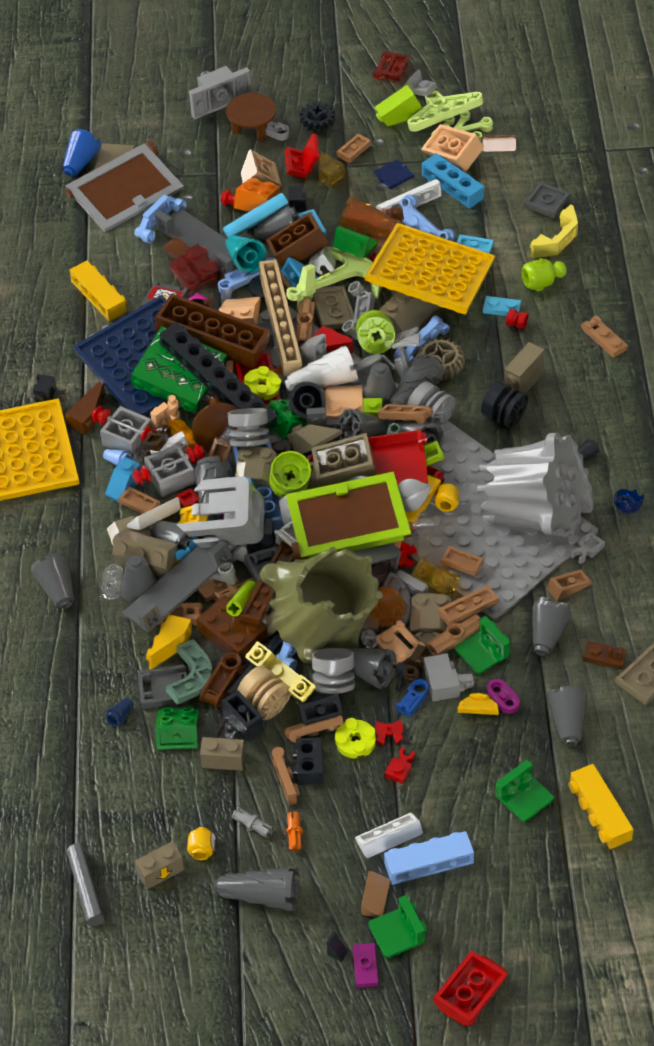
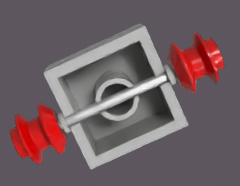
[92,406,156,459]
[132,444,206,498]

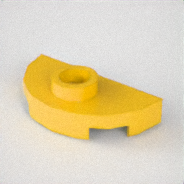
[458,693,499,715]

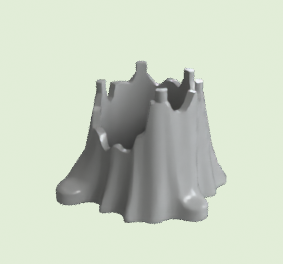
[477,433,594,537]

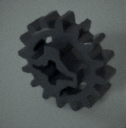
[300,101,336,131]

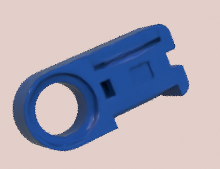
[396,679,429,717]

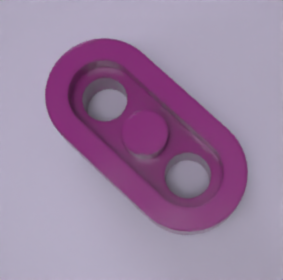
[487,679,520,714]

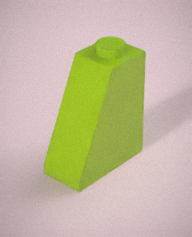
[375,85,423,127]

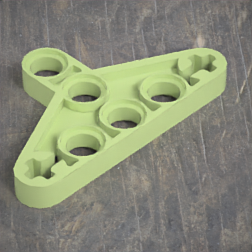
[407,91,484,132]

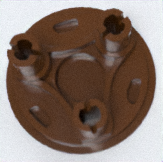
[226,93,276,142]
[192,396,238,453]

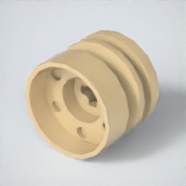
[237,665,291,720]

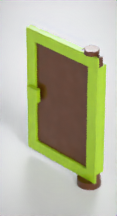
[286,472,414,560]

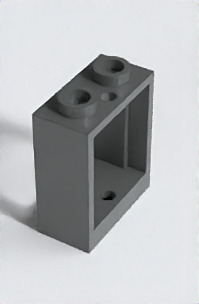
[354,543,401,584]

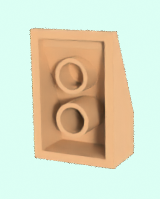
[421,124,484,173]
[219,297,261,324]
[325,385,363,420]

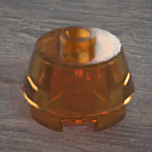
[369,587,406,627]

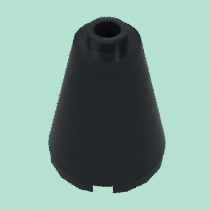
[289,381,326,419]

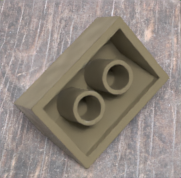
[378,292,439,335]
[311,433,378,487]
[112,529,177,579]

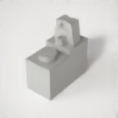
[424,654,474,702]

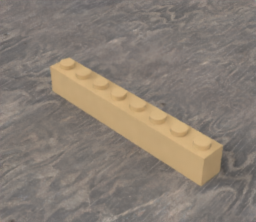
[259,259,302,379]

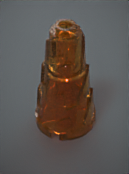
[339,196,405,238]

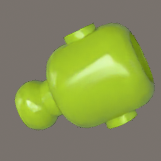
[521,258,566,291]

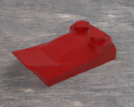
[433,950,508,1026]

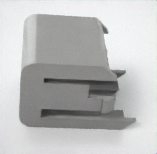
[176,476,264,548]

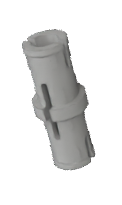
[232,807,274,839]

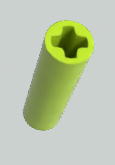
[226,580,257,616]

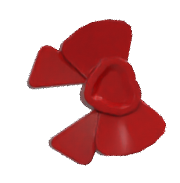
[398,542,418,568]
[374,720,403,745]

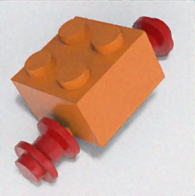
[220,178,289,212]

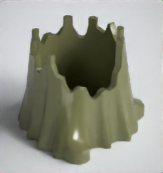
[260,547,383,664]

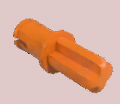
[286,811,303,852]

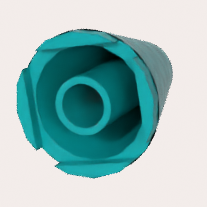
[226,235,267,273]

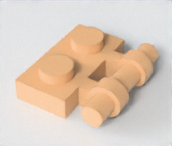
[150,395,180,431]

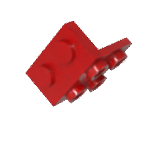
[285,133,320,179]

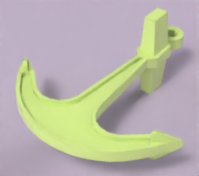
[286,247,382,311]

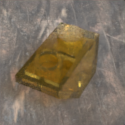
[318,150,345,188]
[412,558,461,594]

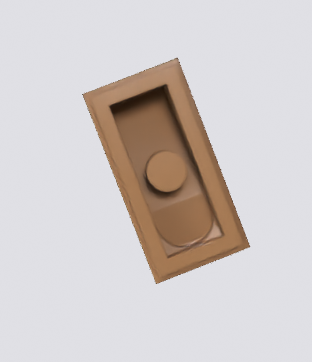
[547,569,592,601]

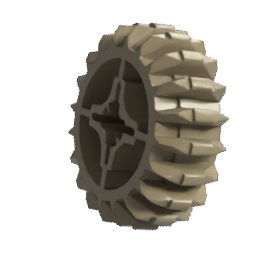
[416,338,465,381]

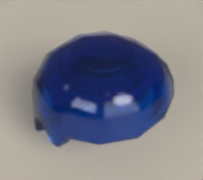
[614,489,644,513]

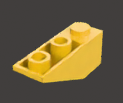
[146,615,192,670]

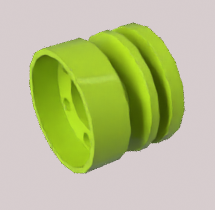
[356,310,395,354]
[269,451,311,498]

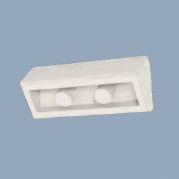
[127,497,181,530]
[355,813,423,858]

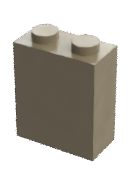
[504,342,544,393]

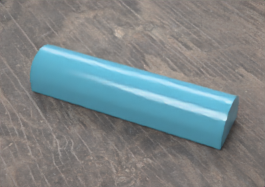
[222,193,288,238]

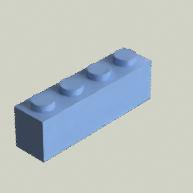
[384,831,474,885]

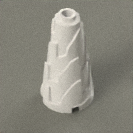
[284,345,358,391]

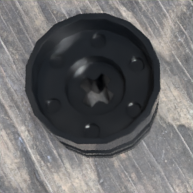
[481,381,529,429]

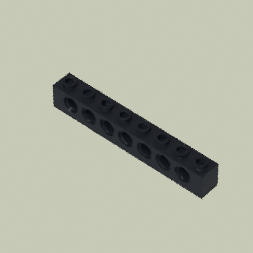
[159,322,277,431]

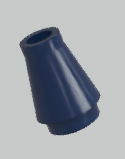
[106,698,134,727]

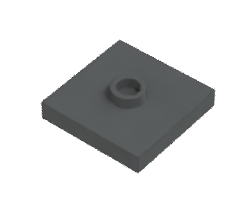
[524,182,571,218]

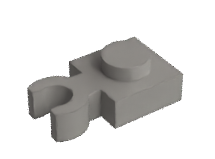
[571,532,605,564]

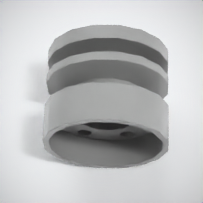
[407,381,455,428]
[228,408,269,447]
[312,648,355,694]

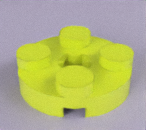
[244,366,281,400]
[335,718,376,759]

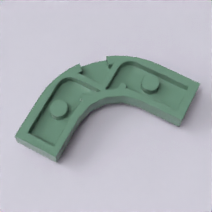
[166,639,212,704]

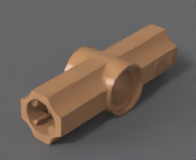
[296,299,315,348]
[426,614,480,656]

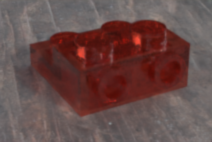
[168,244,218,292]

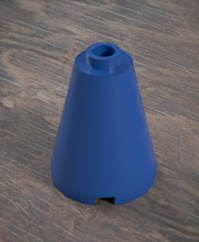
[62,129,102,177]

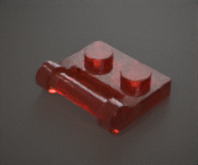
[372,51,410,81]

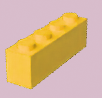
[69,261,127,322]
[569,764,634,849]

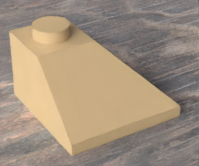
[241,149,282,187]

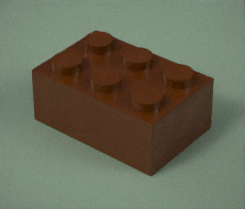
[266,212,328,268]
[196,595,268,662]

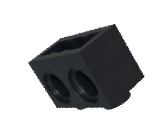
[292,737,323,785]

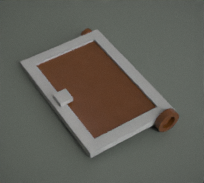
[65,141,184,233]

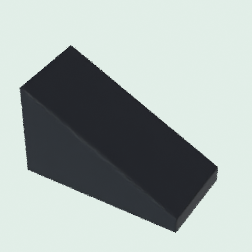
[327,931,348,962]

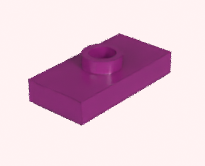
[353,943,378,988]

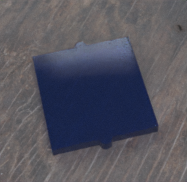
[374,159,414,189]

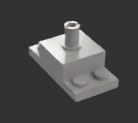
[189,66,252,119]

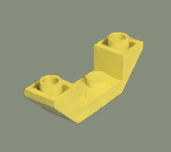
[530,204,578,258]
[245,641,316,703]

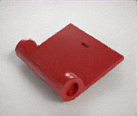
[368,429,428,485]

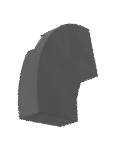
[381,572,412,624]

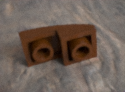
[163,237,200,269]

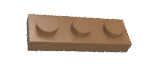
[438,585,499,625]

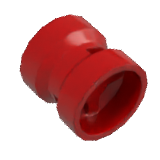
[506,308,529,330]

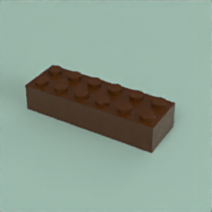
[155,293,270,369]

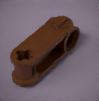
[199,652,246,709]

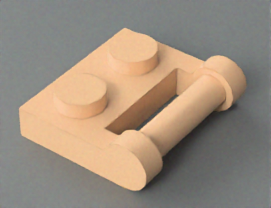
[373,620,426,666]

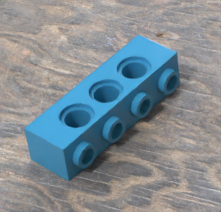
[422,153,484,209]

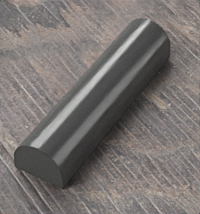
[66,842,106,926]

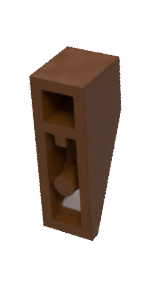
[65,380,105,435]

